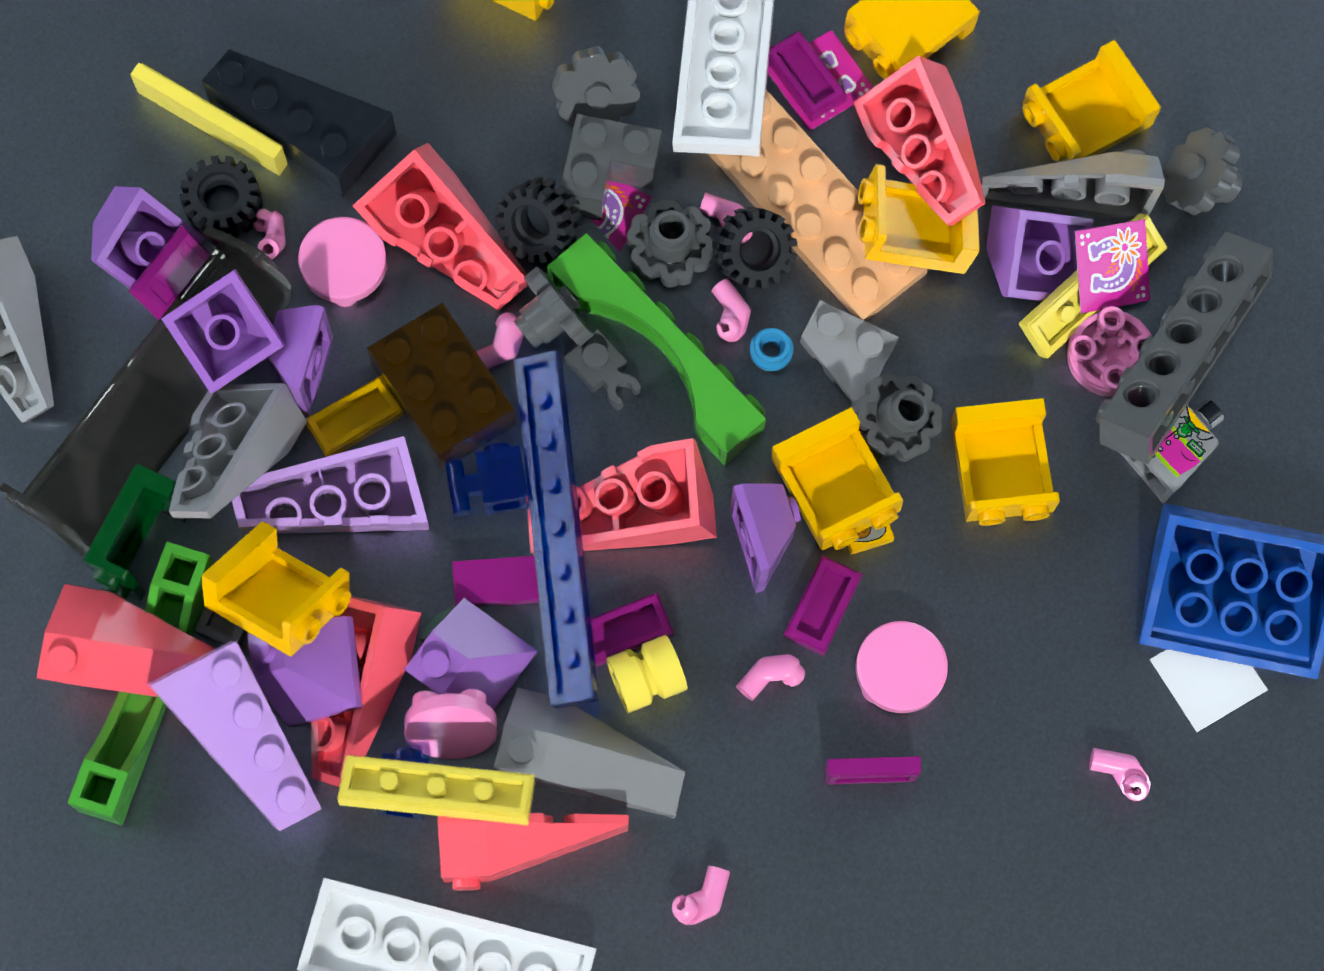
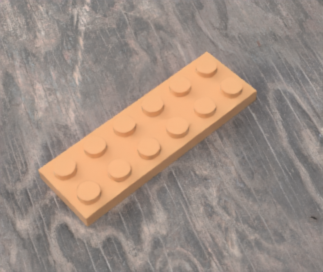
[708,90,928,321]

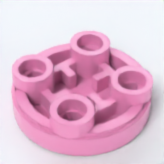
[298,217,388,307]
[1066,306,1152,397]
[855,621,948,713]
[404,689,497,759]

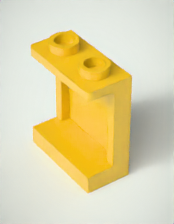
[844,0,980,79]
[1022,40,1161,162]
[858,164,980,274]
[950,398,1060,526]
[771,407,903,551]
[201,521,351,657]

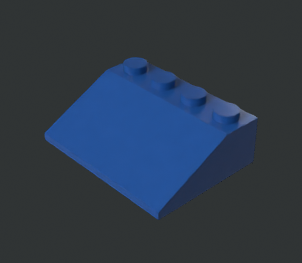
[1138,503,1324,679]

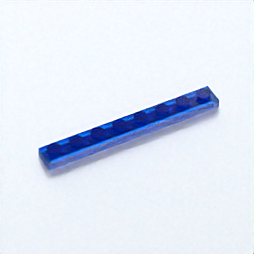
[514,350,600,709]

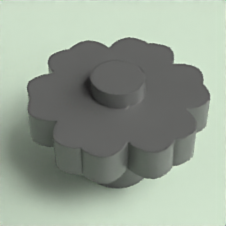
[552,46,640,128]
[1162,127,1243,215]
[627,199,714,288]
[514,267,594,348]
[853,372,943,462]

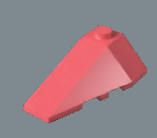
[853,56,986,226]
[353,143,528,310]
[528,438,717,555]
[37,584,216,697]
[311,596,421,787]
[438,813,629,891]

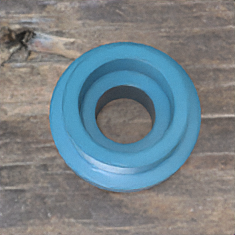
[749,328,794,371]

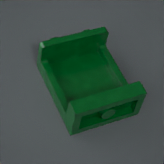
[83,463,187,601]

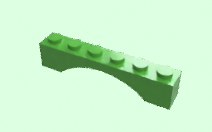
[547,233,766,466]
[67,542,215,826]

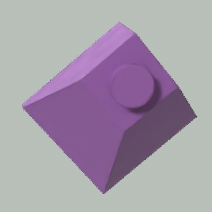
[91,186,205,289]
[986,205,1093,301]
[161,270,285,394]
[268,305,334,418]
[729,483,801,593]
[404,598,538,711]
[247,616,362,727]

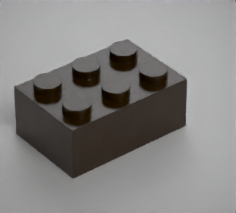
[367,302,516,471]

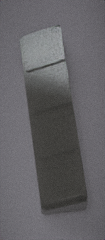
[0,226,293,556]

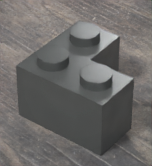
[561,114,662,221]

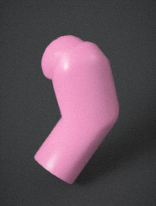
[700,192,752,244]
[254,208,286,260]
[711,278,751,342]
[476,313,524,369]
[1089,748,1150,801]
[672,866,730,925]

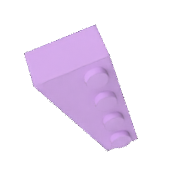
[232,436,429,535]
[147,641,322,831]

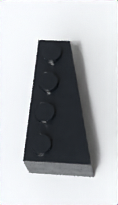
[202,49,396,197]

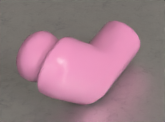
[736,654,805,701]

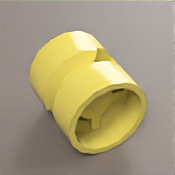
[606,635,688,713]

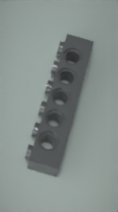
[1096,231,1274,464]

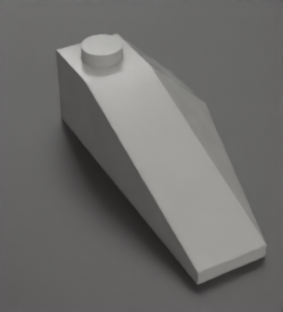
[981,149,1165,219]
[0,236,54,423]
[169,383,307,518]
[494,688,685,818]

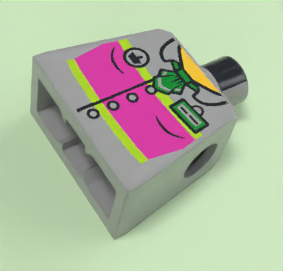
[1121,399,1224,503]

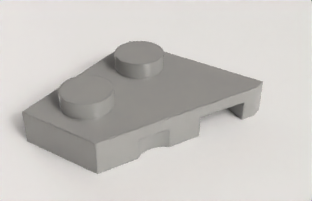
[800,300,899,407]

